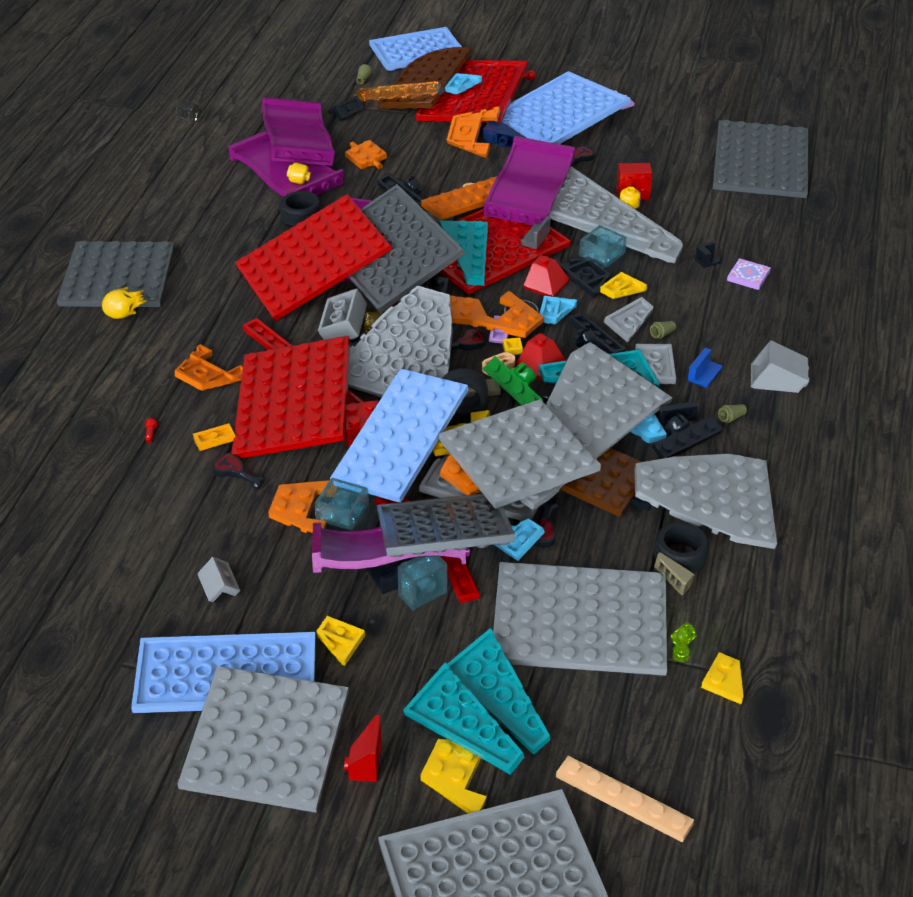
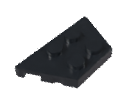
[556,257,611,298]

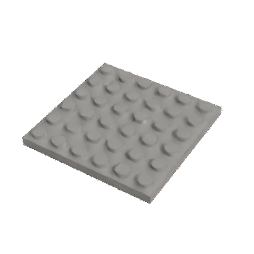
[439,399,601,509]
[178,666,349,813]

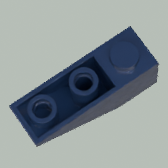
[483,121,526,148]

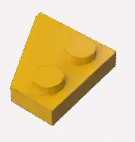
[600,272,647,299]
[316,616,365,666]
[701,652,744,704]

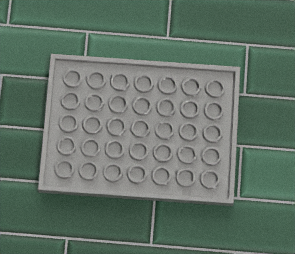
[493,562,667,676]
[378,789,608,897]

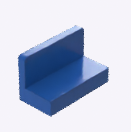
[688,348,722,388]

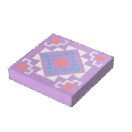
[727,258,771,290]

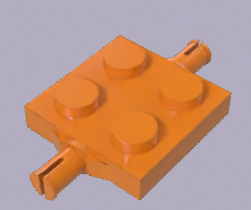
[345,140,387,170]

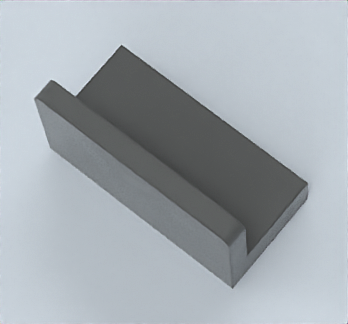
[522,216,551,249]

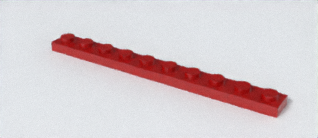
[243,318,364,404]

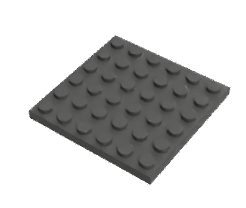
[57,241,175,307]
[377,493,515,558]

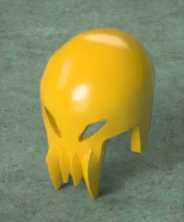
[102,287,147,319]

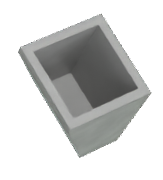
[751,340,809,393]

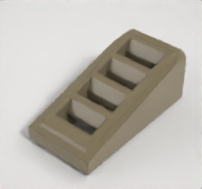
[654,552,695,596]

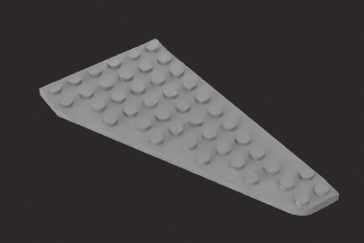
[549,167,683,263]
[520,342,672,510]

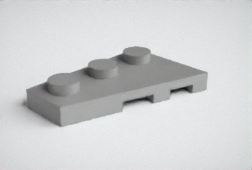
[604,297,654,343]
[635,344,676,384]

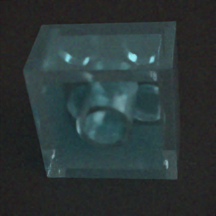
[579,225,627,268]
[315,478,369,531]
[398,556,447,610]

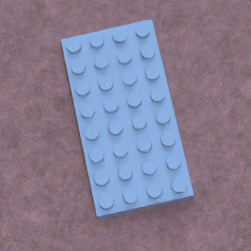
[330,369,469,503]
[131,632,316,713]

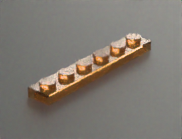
[354,81,441,101]

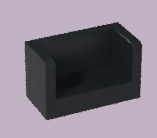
[365,561,405,594]

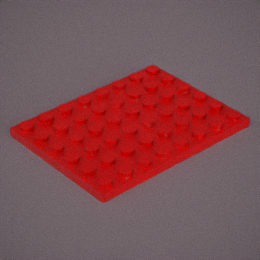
[415,60,528,123]
[235,194,392,321]
[439,208,571,295]
[231,336,350,459]

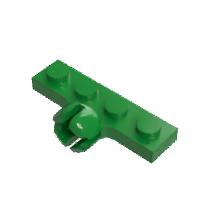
[483,356,545,405]

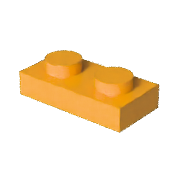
[193,423,235,451]

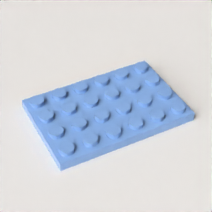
[369,27,461,71]

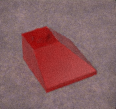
[524,255,569,297]
[516,333,566,381]
[344,715,382,782]

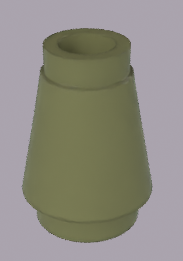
[356,64,372,85]
[650,321,676,339]
[718,404,747,423]

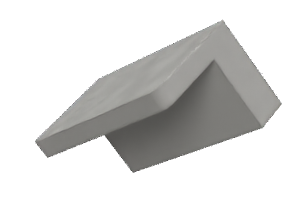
[198,557,240,602]

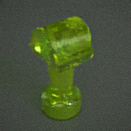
[671,623,697,662]

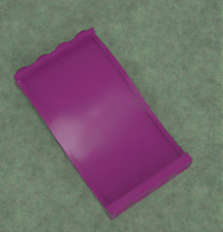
[261,97,335,166]
[228,130,344,197]
[484,136,575,225]
[312,523,470,573]

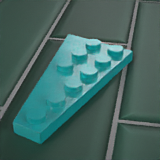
[439,220,488,286]
[538,349,660,388]
[447,628,550,754]
[403,662,525,775]

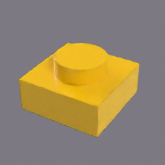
[502,338,523,355]

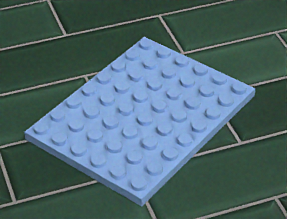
[485,71,631,144]

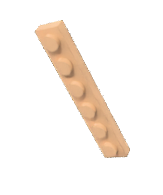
[556,756,694,842]

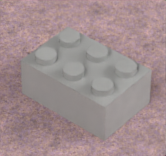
[318,289,367,340]

